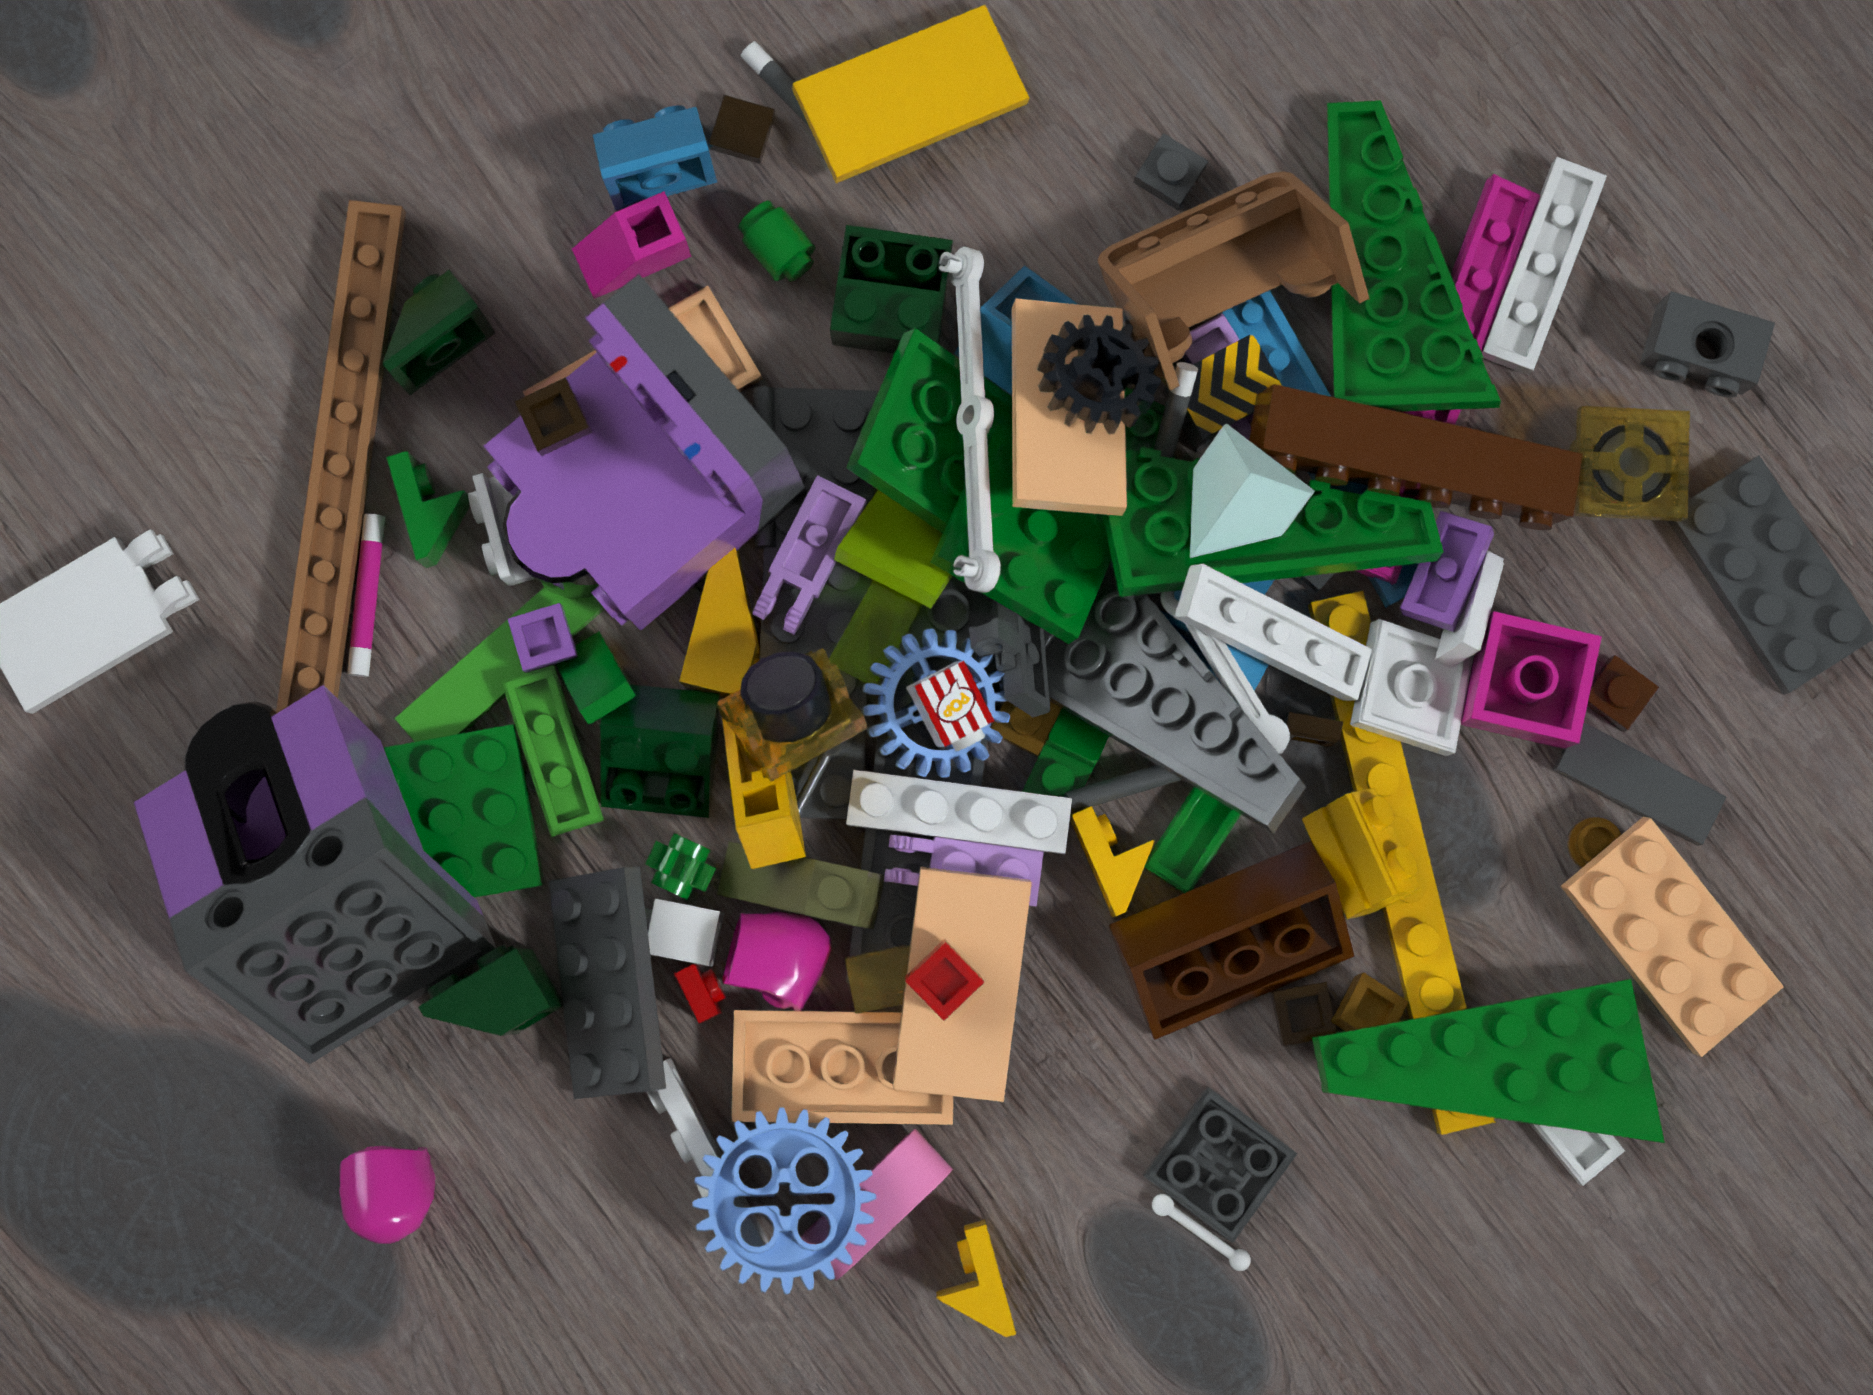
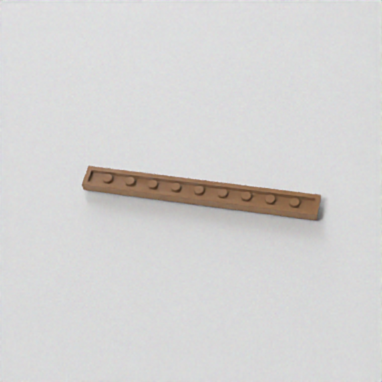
[274,200,406,729]

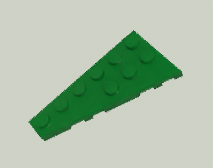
[1327,100,1501,412]
[1312,979,1665,1143]

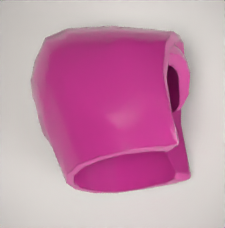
[722,911,832,1011]
[339,1146,435,1244]

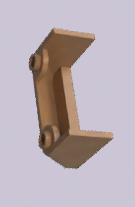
[1098,172,1369,390]

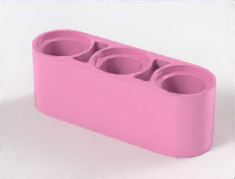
[801,1129,953,1281]

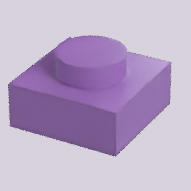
[508,603,578,673]

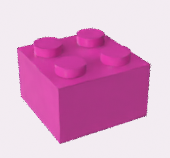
[1461,611,1602,749]

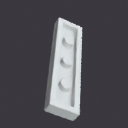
[1482,157,1607,375]
[1174,564,1373,701]
[846,770,1072,854]
[647,1058,769,1247]

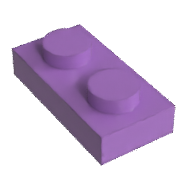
[1400,511,1494,632]

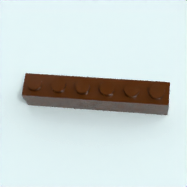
[1249,384,1583,530]

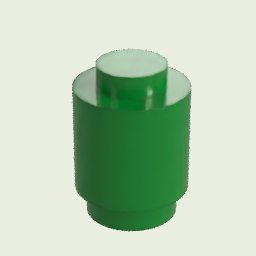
[738,200,815,282]

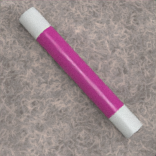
[347,514,385,677]

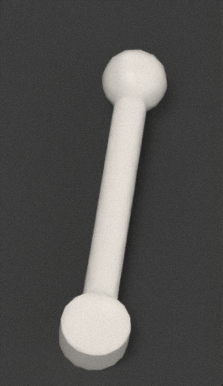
[1152,1194,1251,1271]

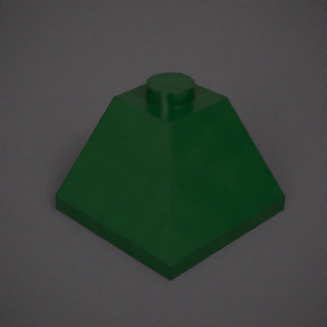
[382,270,496,396]

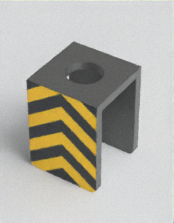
[1163,335,1282,452]

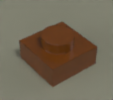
[1587,655,1659,732]

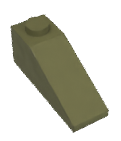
[717,842,885,929]

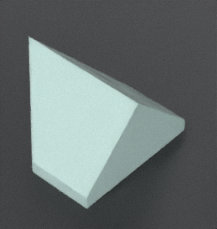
[1190,424,1315,558]

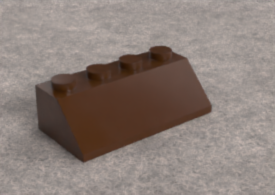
[1108,841,1355,1040]

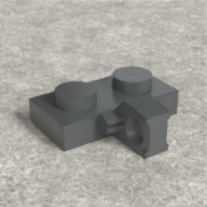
[969,602,1051,718]

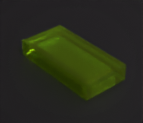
[827,580,923,685]

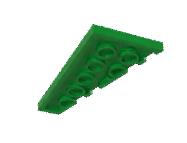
[1102,447,1444,597]

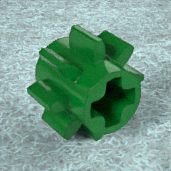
[645,833,716,900]

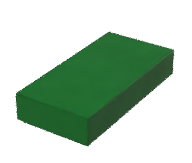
[556,631,636,725]
[1144,786,1241,894]

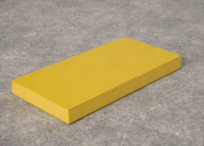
[792,5,1030,183]

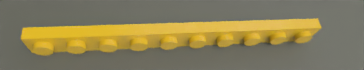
[1308,591,1495,1135]

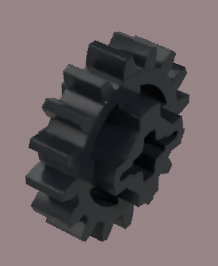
[1037,314,1161,435]

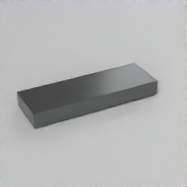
[1552,723,1727,846]

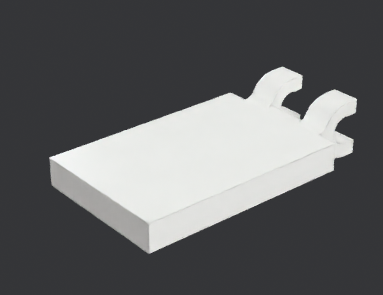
[0,529,200,714]

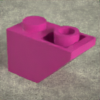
[572,191,692,299]

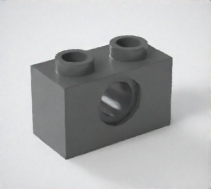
[1640,291,1775,397]

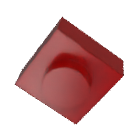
[904,939,985,1021]
[674,963,726,1023]

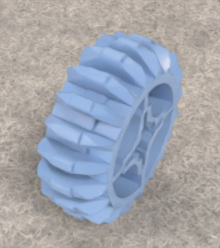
[862,629,1010,778]

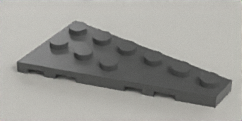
[1044,559,1306,834]

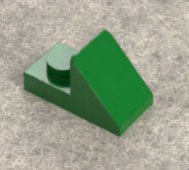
[386,451,470,568]
[1022,708,1109,816]

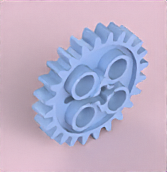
[692,1107,876,1294]

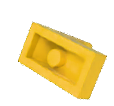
[1070,806,1154,917]
[936,1220,1016,1337]

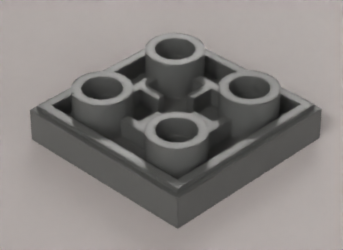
[1142,1086,1298,1243]

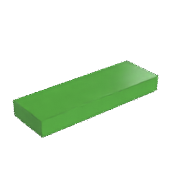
[501,665,604,837]

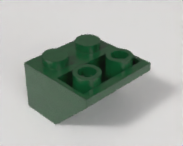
[830,225,953,354]
[600,684,720,818]
[418,945,563,1036]

